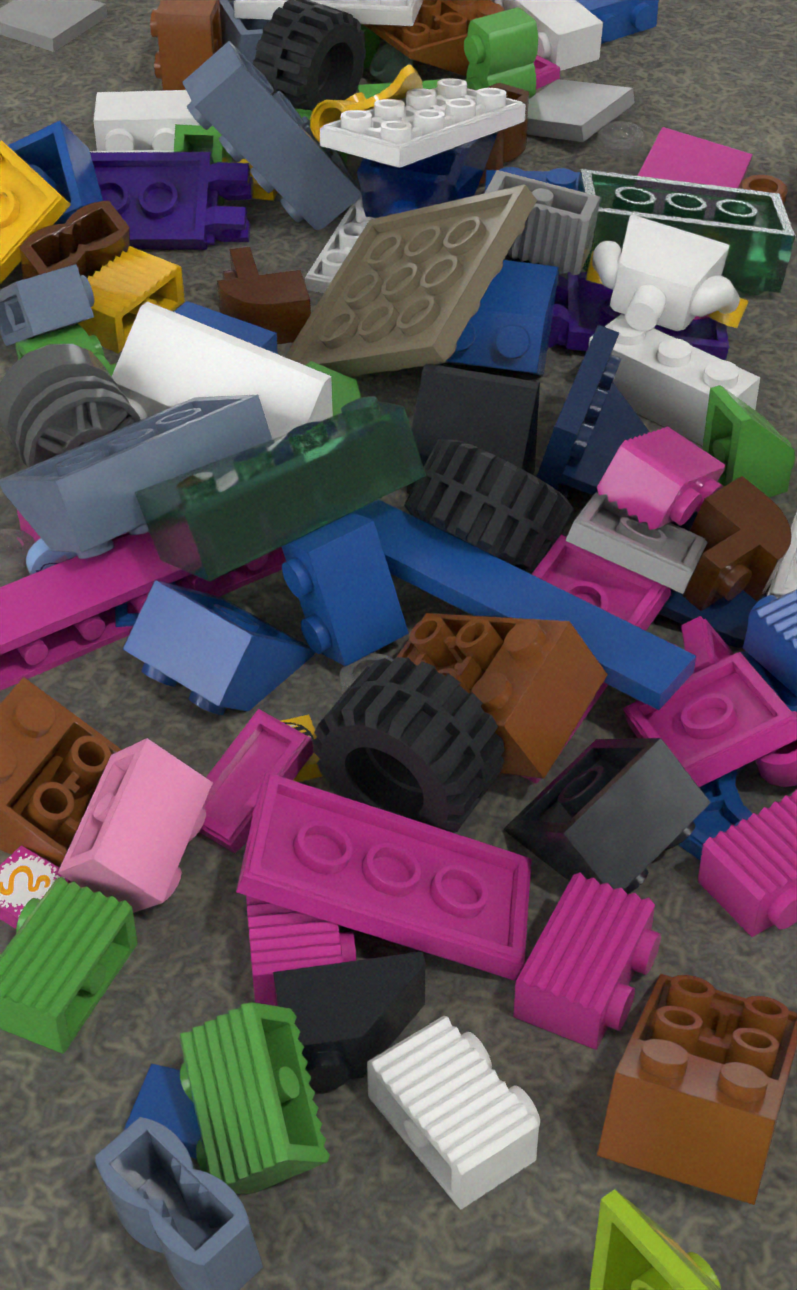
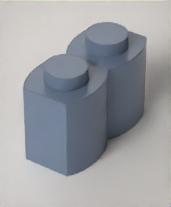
[95,1117,263,1290]

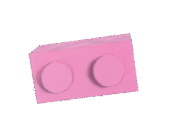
[58,738,213,913]

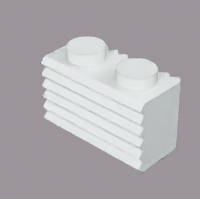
[367,1016,540,1209]

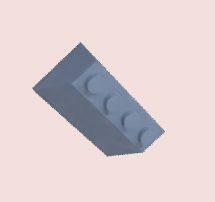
[0,394,278,559]

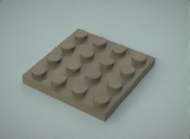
[285,184,537,377]

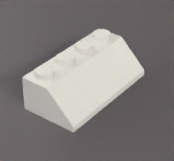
[112,301,334,466]

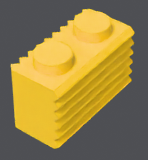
[77,246,185,353]

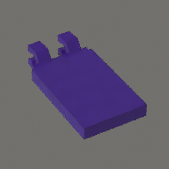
[90,152,253,250]
[548,272,729,361]

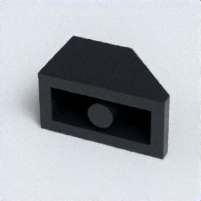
[273,951,426,1091]

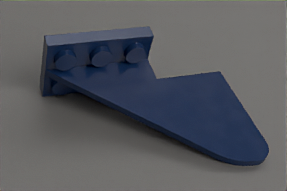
[536,325,767,648]

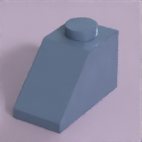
[0,264,94,346]

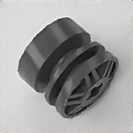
[0,344,141,468]

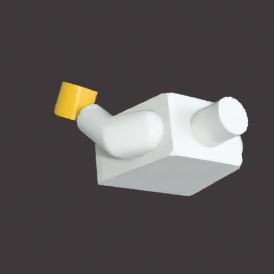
[586,214,749,331]

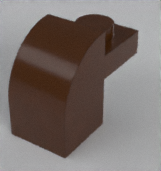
[217,247,311,344]
[683,476,792,611]

